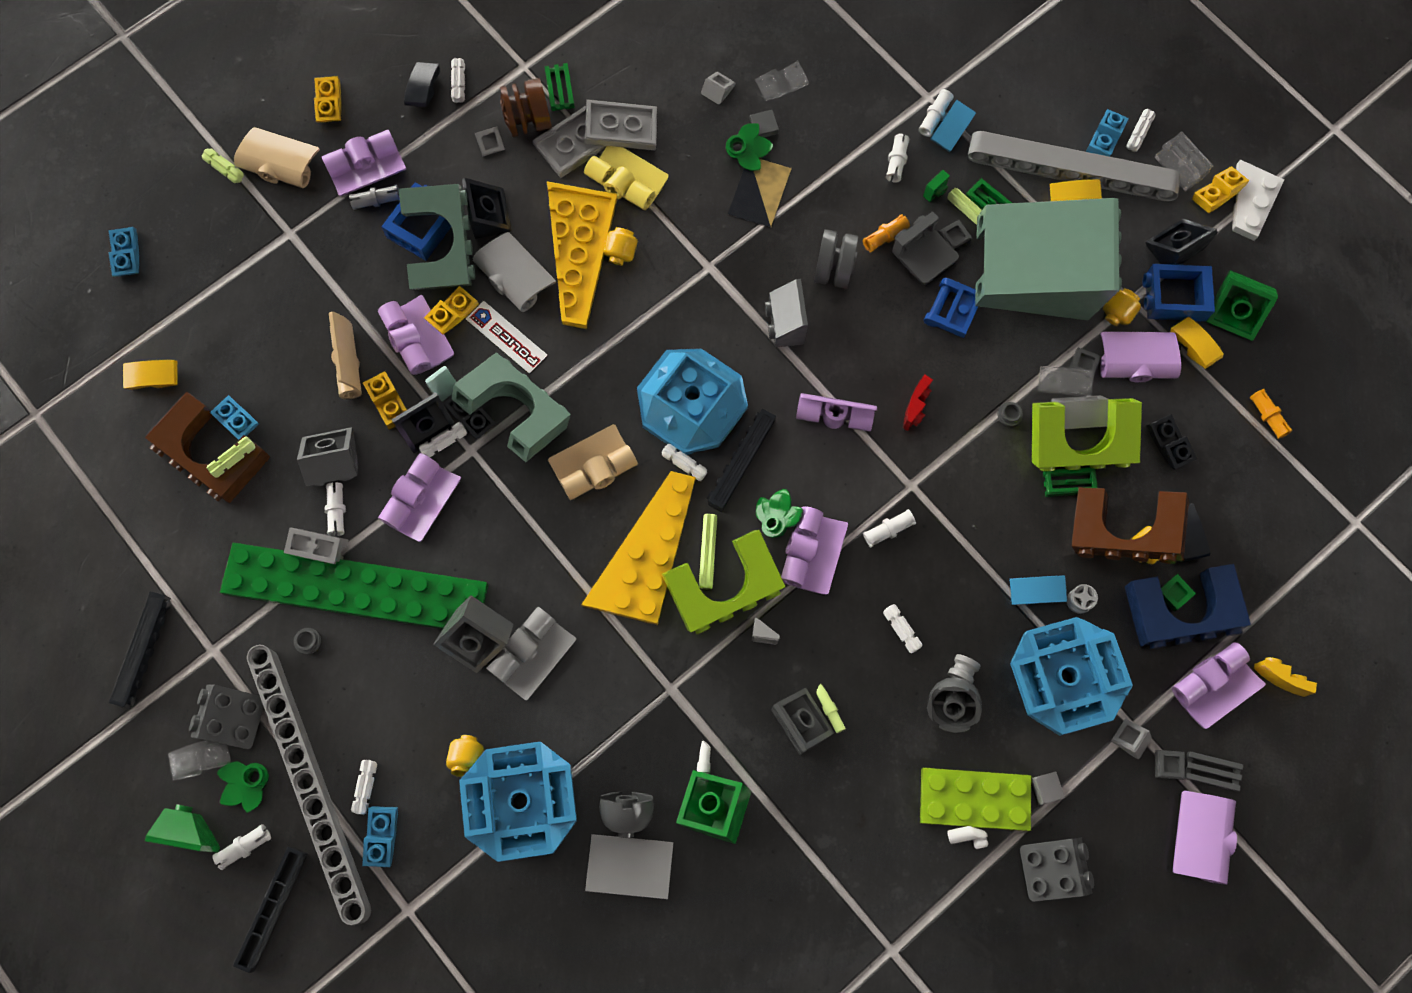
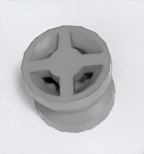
[1067,584,1098,614]
[948,654,981,684]

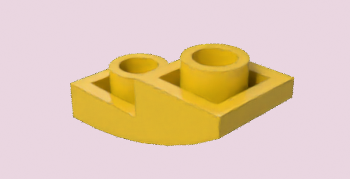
[314,76,341,123]
[1192,166,1249,213]
[1050,179,1102,201]
[424,286,479,335]
[1170,317,1224,369]
[123,360,178,390]
[363,371,407,430]
[1254,658,1317,697]

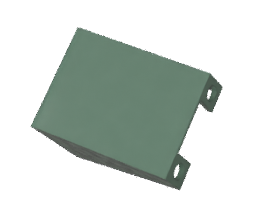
[975,198,1122,320]

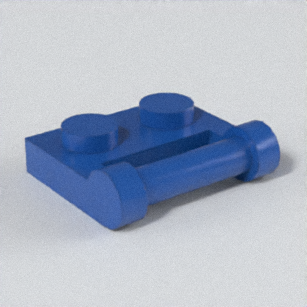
[923,278,978,338]

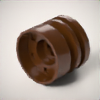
[500,78,552,137]

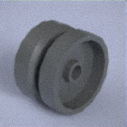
[813,229,858,289]

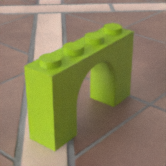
[1032,398,1142,471]
[662,530,785,634]

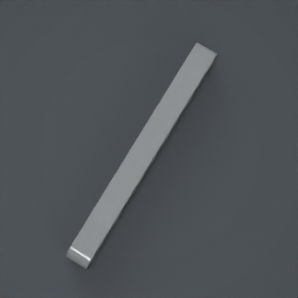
[247,645,371,925]

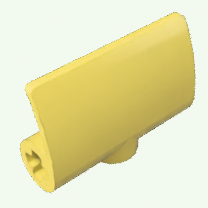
[584,146,668,210]

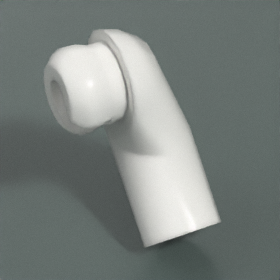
[948,826,989,849]

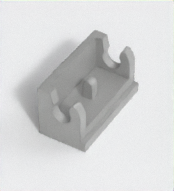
[1052,395,1108,429]
[284,527,349,564]

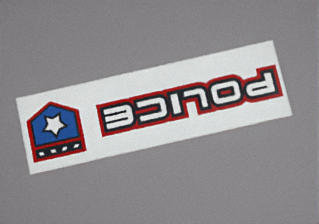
[466,301,547,374]

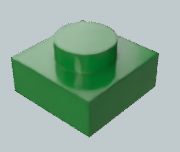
[923,170,950,202]
[1161,574,1196,612]

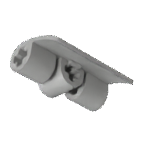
[473,232,556,312]
[487,607,576,700]

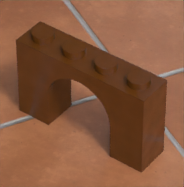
[145,392,270,504]
[1072,487,1189,564]

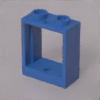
[381,182,451,261]
[1142,264,1215,321]

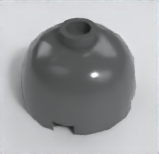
[927,677,982,733]
[599,792,654,838]

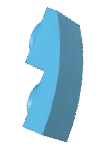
[930,100,976,152]
[1086,109,1129,157]
[108,227,139,277]
[210,395,259,440]
[1010,575,1068,605]
[362,806,398,867]

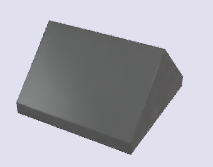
[771,688,835,755]

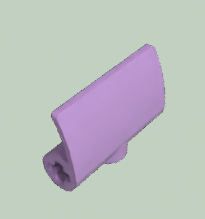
[321,130,406,196]
[378,295,454,375]
[1100,332,1181,382]
[796,393,877,432]
[378,453,461,542]
[781,507,848,595]
[1172,642,1266,729]
[1173,791,1237,885]

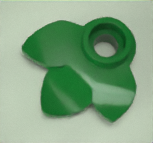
[726,123,773,171]
[756,489,803,538]
[217,761,269,813]

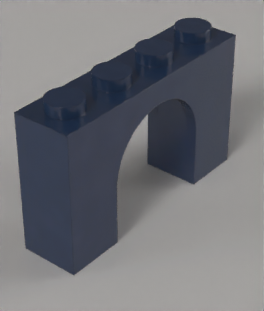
[1125,564,1251,649]

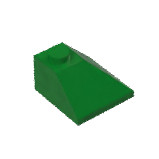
[145,804,220,852]

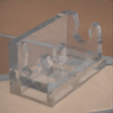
[1155,132,1213,191]

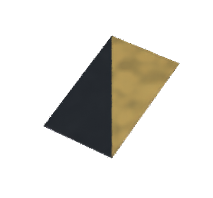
[728,159,792,227]

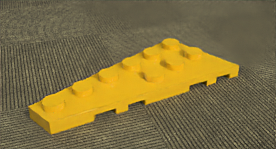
[547,181,618,329]
[581,471,696,625]

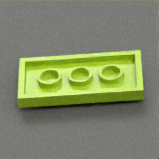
[920,768,1031,831]

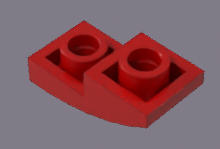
[903,374,933,431]

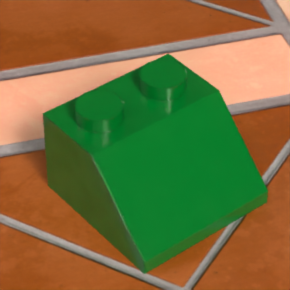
[1207,270,1278,341]
[676,770,752,844]

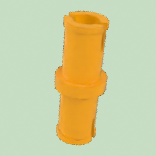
[863,214,910,252]
[1250,389,1293,439]

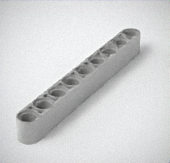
[968,131,1181,201]

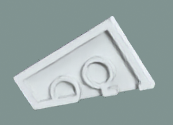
[1232,160,1284,241]

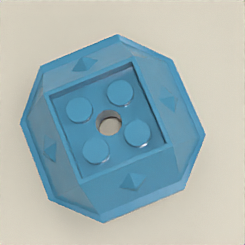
[637,349,748,455]
[1010,617,1133,736]
[459,742,577,862]

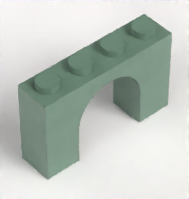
[399,184,475,290]
[452,352,571,462]

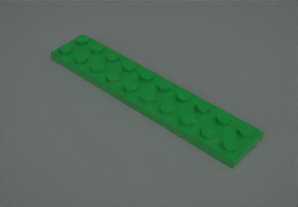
[220,542,488,629]

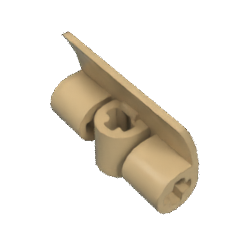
[234,127,320,188]
[329,312,362,399]
[548,424,638,501]

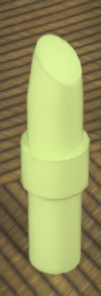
[816,684,846,733]

